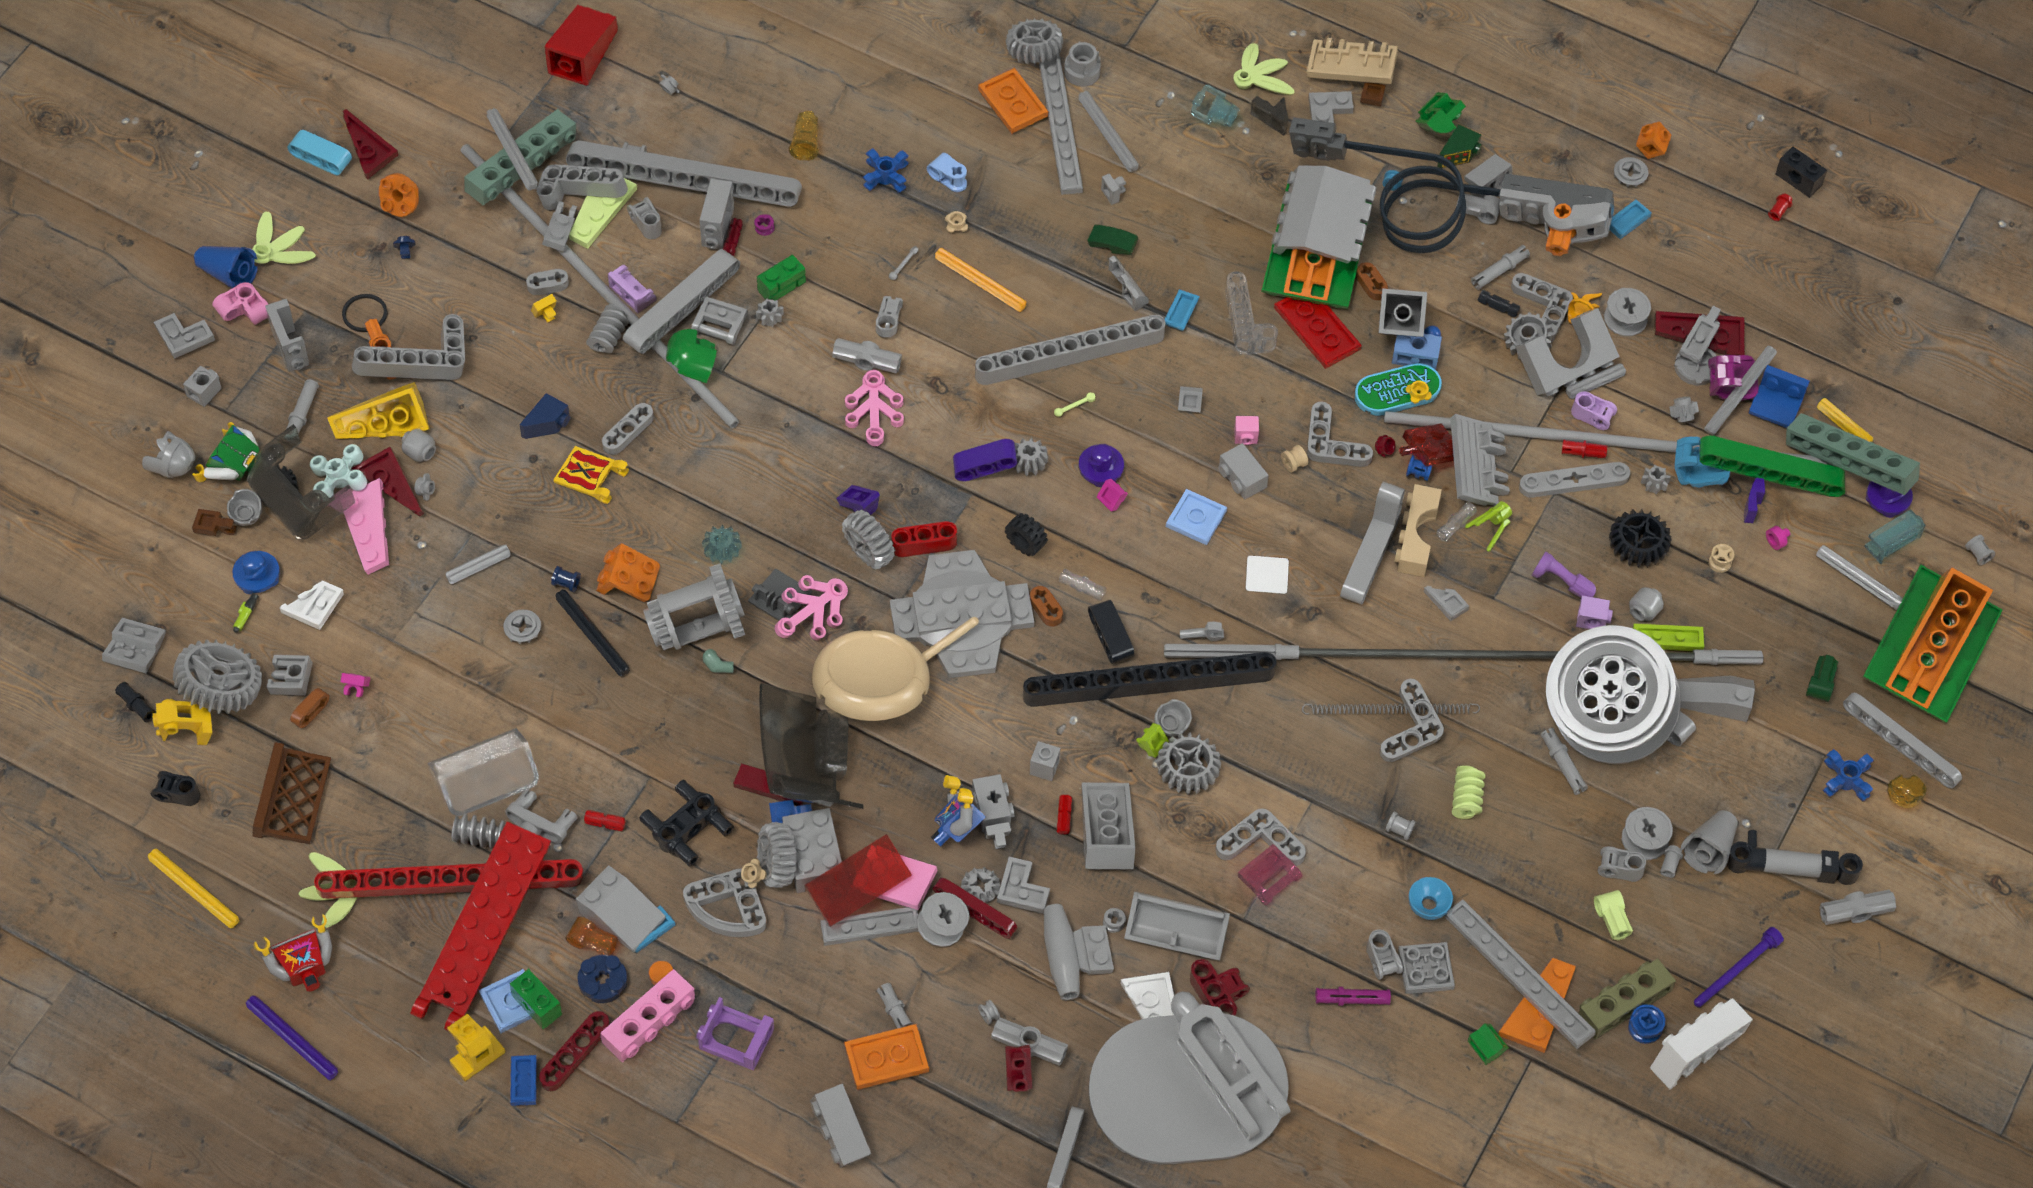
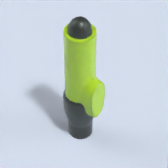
[233,593,259,633]

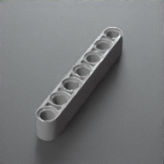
[623,249,740,354]

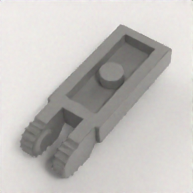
[542,201,577,251]

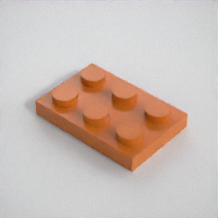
[978,68,1048,134]
[844,1024,929,1090]

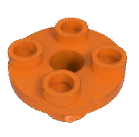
[379,173,419,217]

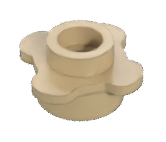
[945,211,968,233]
[741,859,767,888]

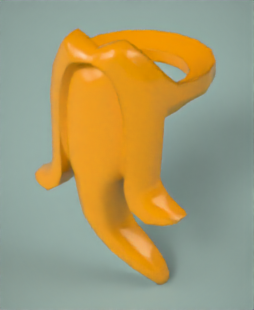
[1568,292,1602,324]

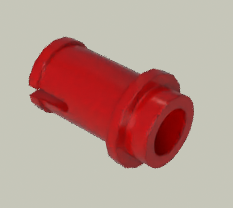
[1768,193,1792,221]

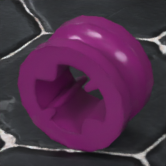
[754,214,775,236]

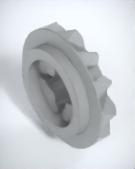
[1614,157,1648,187]
[503,610,541,644]
[961,867,1000,903]

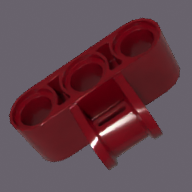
[1190,959,1250,1016]

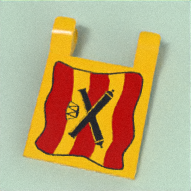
[553,446,629,504]

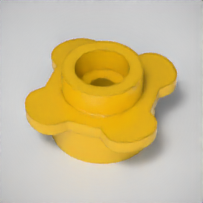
[1406,381,1432,404]

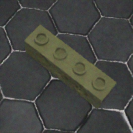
[1578,958,1676,1040]

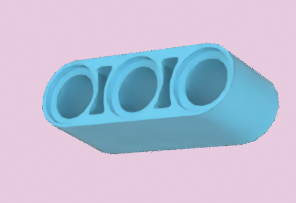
[287,130,352,175]

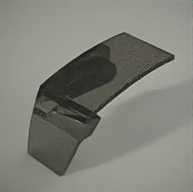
[759,683,864,810]

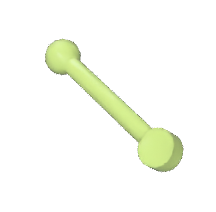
[1054,392,1095,417]

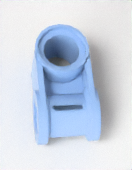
[927,153,967,192]

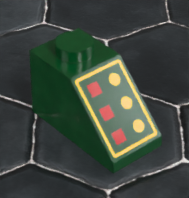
[1437,124,1482,168]

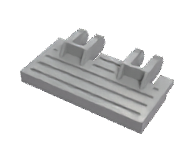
[1450,414,1510,506]

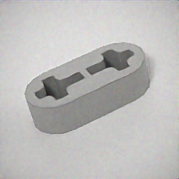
[526,269,569,295]

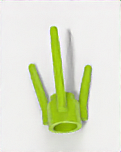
[1465,501,1512,551]

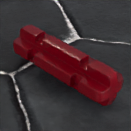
[723,218,743,256]

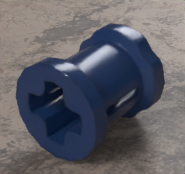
[551,566,581,592]

